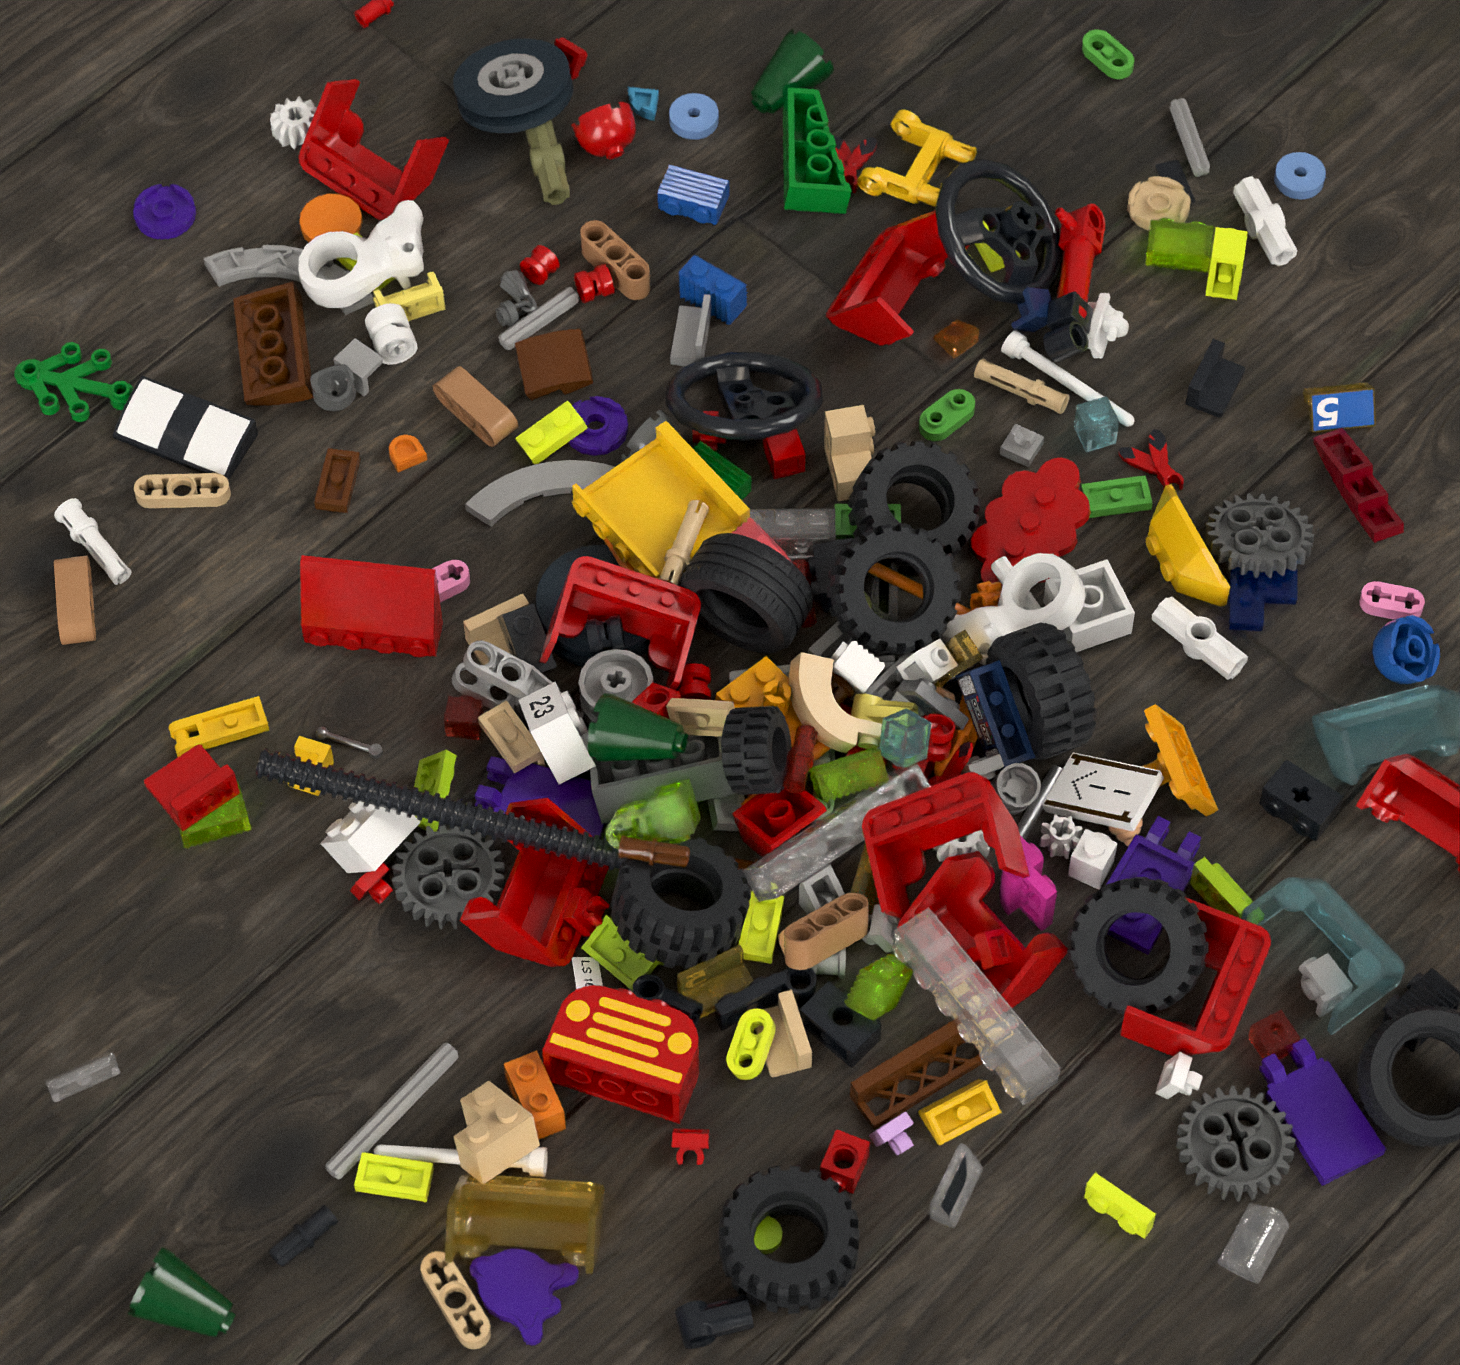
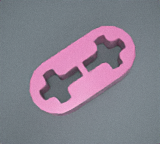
[432,560,470,602]
[1359,581,1425,619]

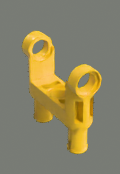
[857,110,977,207]

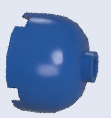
[1372,615,1440,684]

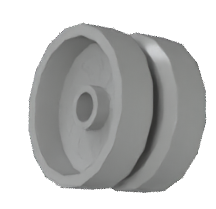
[578,649,654,725]

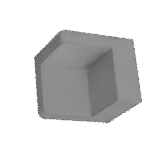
[334,338,383,396]

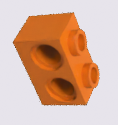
[504,1051,566,1140]

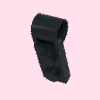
[714,967,816,1031]

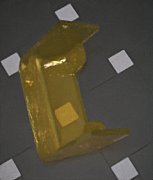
[445,1174,605,1274]

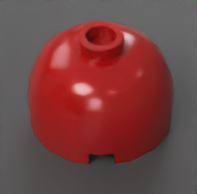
[572,102,636,159]

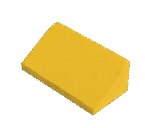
[918,1079,1002,1145]

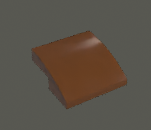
[515,329,594,401]

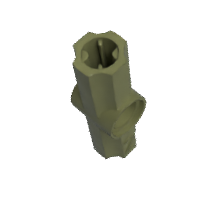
[526,120,570,205]

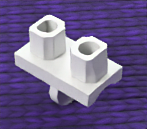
[1087,293,1129,358]

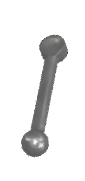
[315,727,383,759]

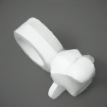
[298,200,424,308]
[941,553,1085,666]

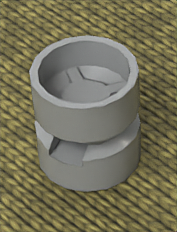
[990,763,1041,816]

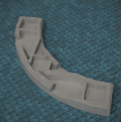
[204,245,374,315]
[465,460,615,527]

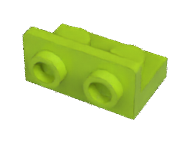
[414,750,457,832]
[1190,857,1261,922]
[581,915,664,991]

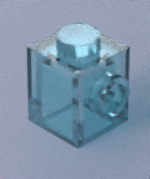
[1074,396,1119,452]
[878,708,932,768]

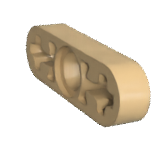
[134,473,231,508]
[421,1251,491,1349]

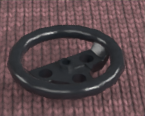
[935,158,1062,305]
[665,352,823,441]

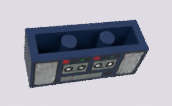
[956,660,1035,771]

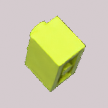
[1205,227,1248,300]

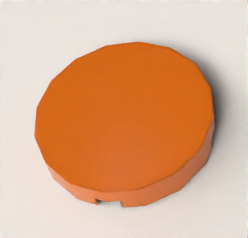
[299,194,363,242]

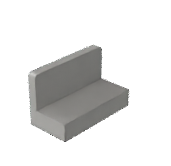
[670,294,711,366]

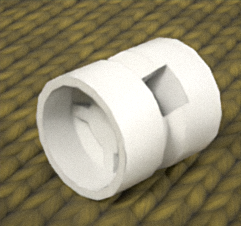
[365,304,417,365]

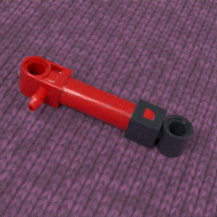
[1044,203,1106,362]

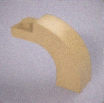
[789,652,892,753]

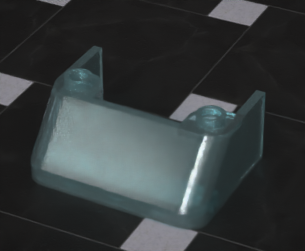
[1312,685,1460,785]
[1241,877,1405,1035]

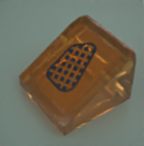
[933,319,979,359]

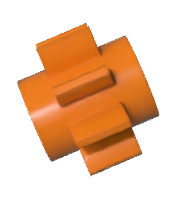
[970,581,1002,610]

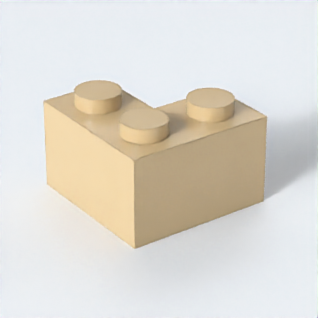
[824,405,875,501]
[454,1081,540,1185]

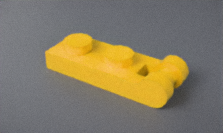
[169,696,269,757]

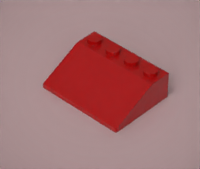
[300,555,443,657]

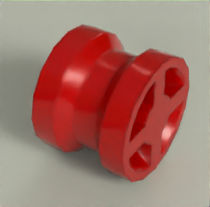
[520,245,560,285]

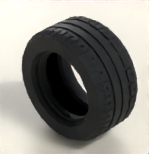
[680,533,813,654]
[1357,1005,1460,1147]

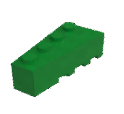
[783,87,851,214]

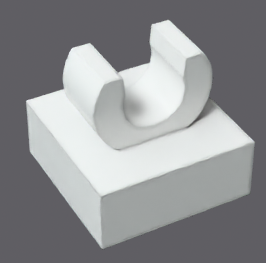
[1155,1052,1202,1099]

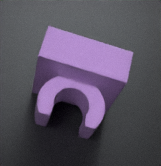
[869,1112,914,1156]

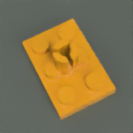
[715,656,818,763]
[1141,704,1218,817]

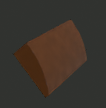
[233,281,314,406]

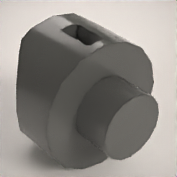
[310,364,356,411]

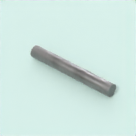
[1018,765,1063,840]

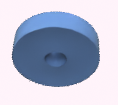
[669,93,719,140]
[1274,152,1326,199]

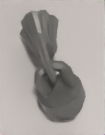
[495,270,537,327]

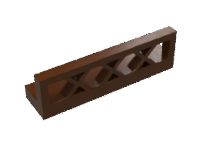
[850,1011,992,1130]

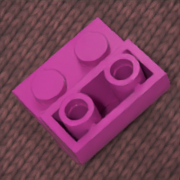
[1000,836,1057,931]

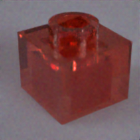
[444,696,484,740]
[1248,1010,1301,1059]

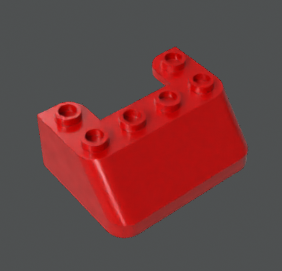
[460,798,608,967]
[897,851,1068,1025]

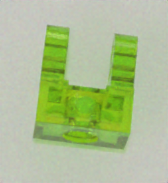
[605,778,701,849]

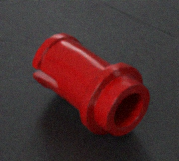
[354,0,394,28]

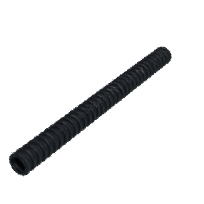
[255,748,626,871]

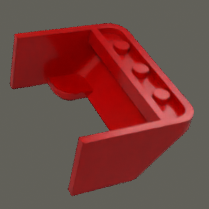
[299,79,449,220]
[826,210,970,346]
[539,556,701,690]
[1356,754,1460,872]
[862,772,1030,919]
[1120,897,1271,1056]

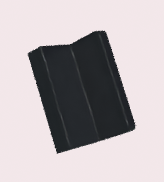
[1185,339,1245,418]

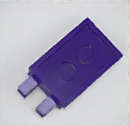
[475,756,606,839]
[1106,816,1201,955]
[1259,1038,1386,1186]

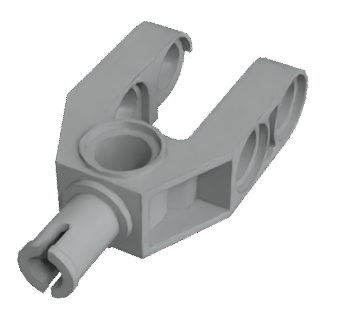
[452,640,584,722]

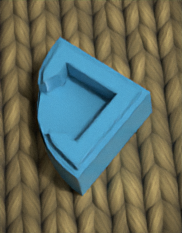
[628,87,659,121]

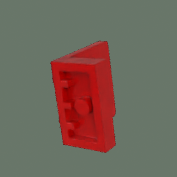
[144,744,240,831]

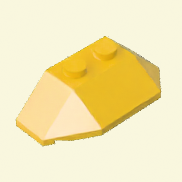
[1145,484,1230,607]

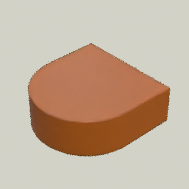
[389,435,427,473]

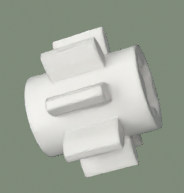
[1040,814,1083,859]

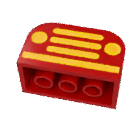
[542,985,699,1124]

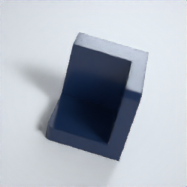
[1011,287,1052,332]

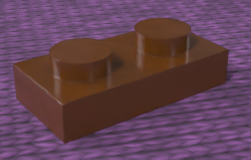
[314,448,361,513]

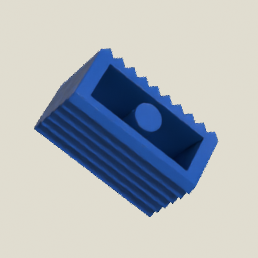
[658,164,729,225]
[679,255,747,325]

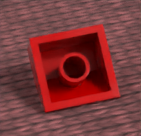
[732,777,827,858]

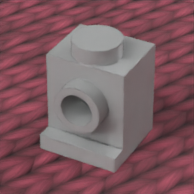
[1298,953,1353,1018]

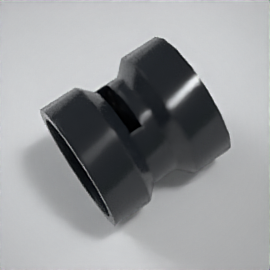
[586,615,625,653]

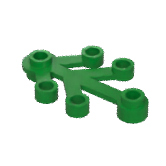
[14,342,133,422]

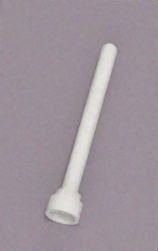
[1001,330,1135,427]
[374,1145,548,1177]

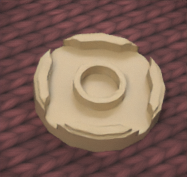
[1127,176,1190,233]

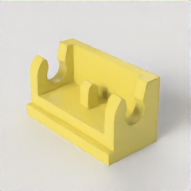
[373,271,445,321]

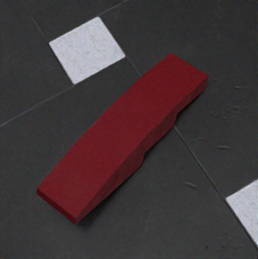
[1313,428,1404,543]

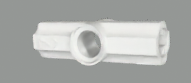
[1233,176,1297,266]
[1152,596,1248,680]

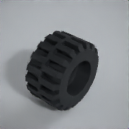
[721,706,792,795]

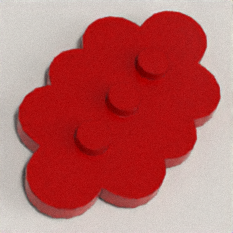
[971,457,1091,586]

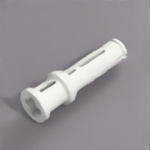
[54,498,132,585]

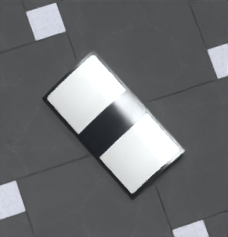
[113,375,258,481]

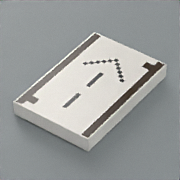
[1042,752,1164,832]

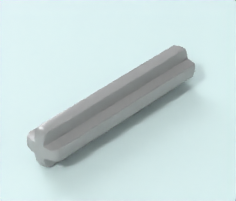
[1170,98,1210,177]
[499,287,579,351]

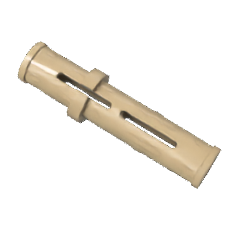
[974,358,1070,414]
[659,500,709,585]

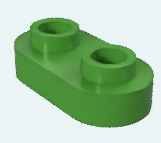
[1082,30,1134,79]
[919,389,975,441]

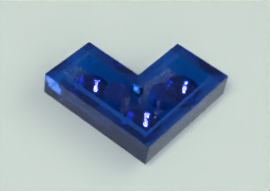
[1229,566,1298,631]

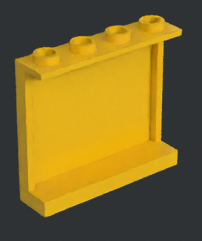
[572,421,750,583]

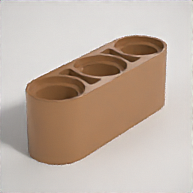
[580,220,651,300]
[432,366,518,447]
[54,555,96,645]
[784,893,869,970]

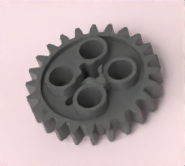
[1205,493,1314,578]
[392,825,505,929]
[1176,1086,1295,1201]

